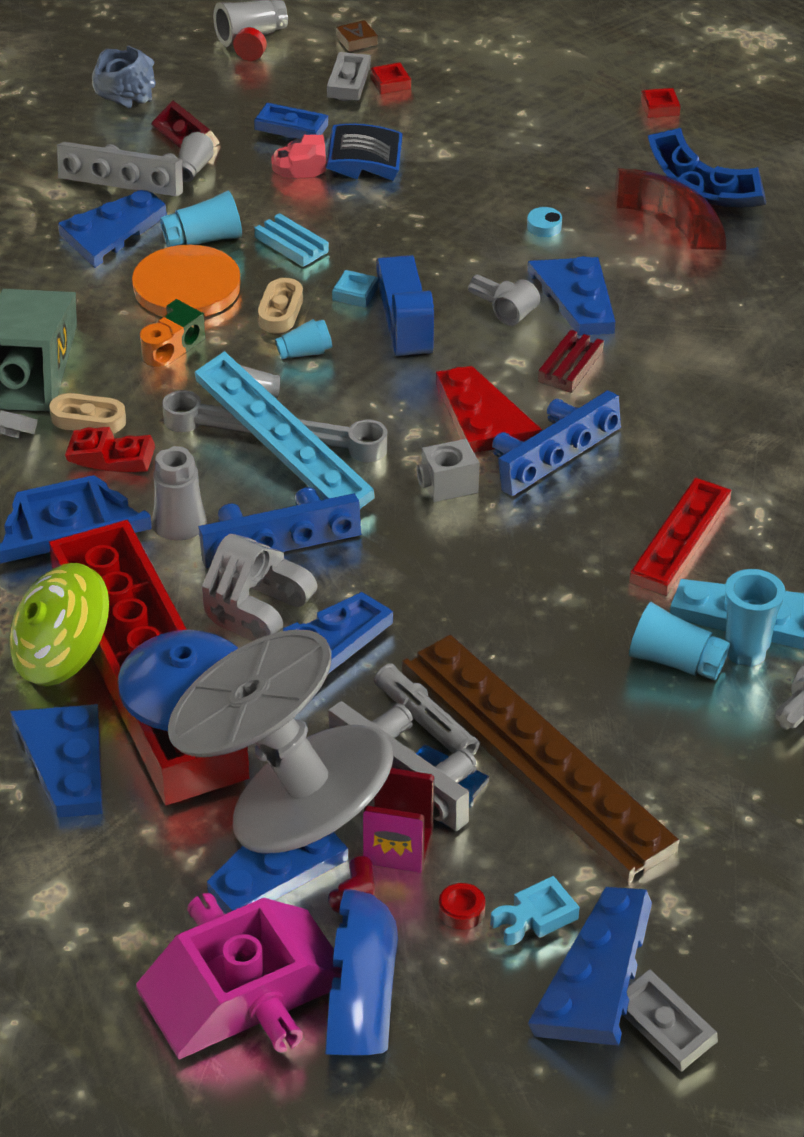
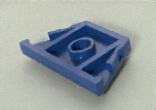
[0,475,152,564]

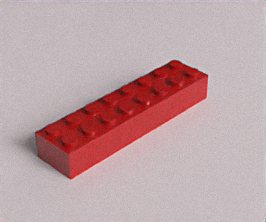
[49,519,250,806]

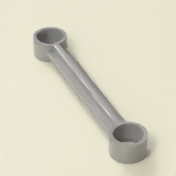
[162,390,387,462]

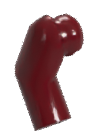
[328,856,375,914]

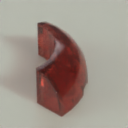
[615,168,726,250]

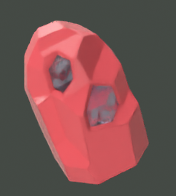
[271,135,326,179]

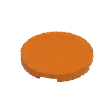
[132,245,241,317]

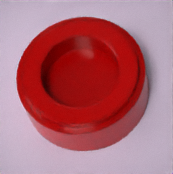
[233,27,267,61]
[438,883,486,930]

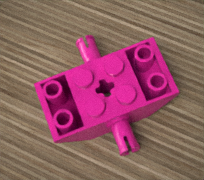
[136,893,342,1060]

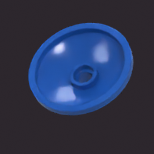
[118,630,238,731]

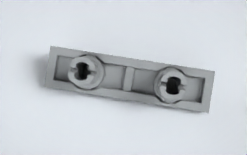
[57,142,183,196]
[329,701,477,831]

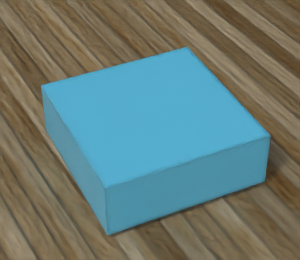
[332,270,378,308]

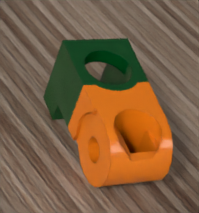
[140,299,206,367]

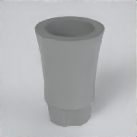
[213,0,288,47]
[151,446,207,540]

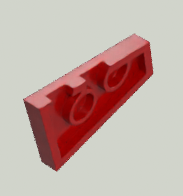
[436,366,542,453]

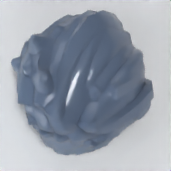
[92,46,156,109]

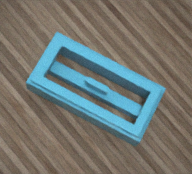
[254,213,329,267]

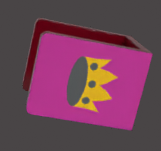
[363,768,435,873]

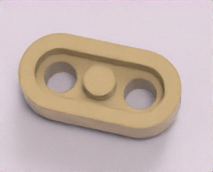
[258,278,303,335]
[49,393,126,434]

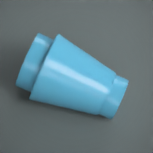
[275,319,333,360]

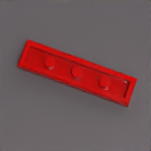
[629,477,732,596]

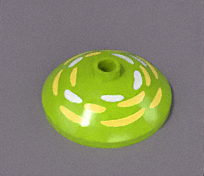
[9,563,109,686]

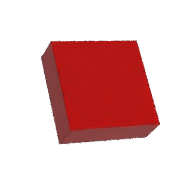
[370,62,411,94]
[641,88,681,118]

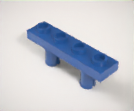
[492,390,621,496]
[198,487,362,569]

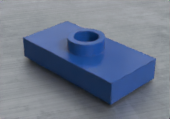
[254,103,328,139]

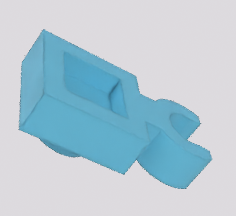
[490,876,580,946]

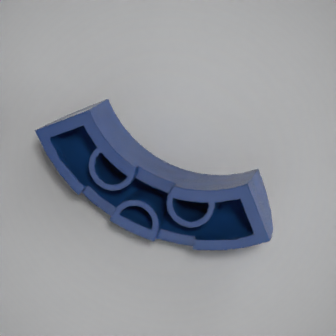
[648,128,766,208]
[325,889,399,1056]

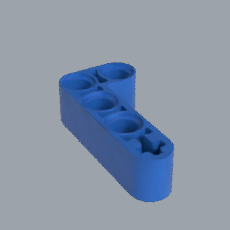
[376,255,434,357]

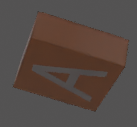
[336,20,378,52]

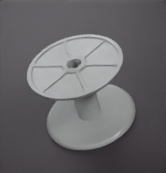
[168,630,393,853]

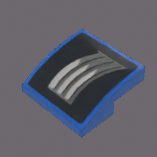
[326,123,403,181]

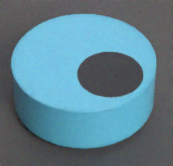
[527,207,562,237]

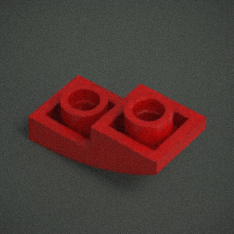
[65,427,155,472]

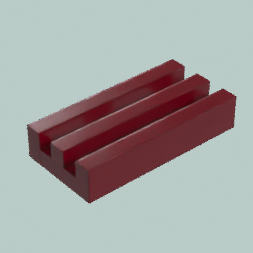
[538,330,604,393]

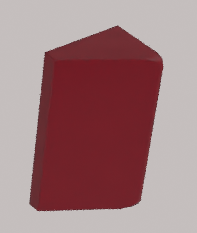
[151,100,220,148]

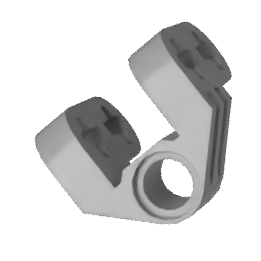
[202,534,317,641]

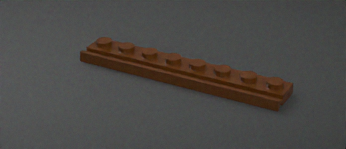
[402,634,679,883]

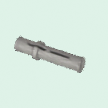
[374,663,480,756]

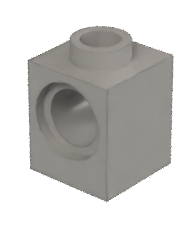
[416,438,480,502]

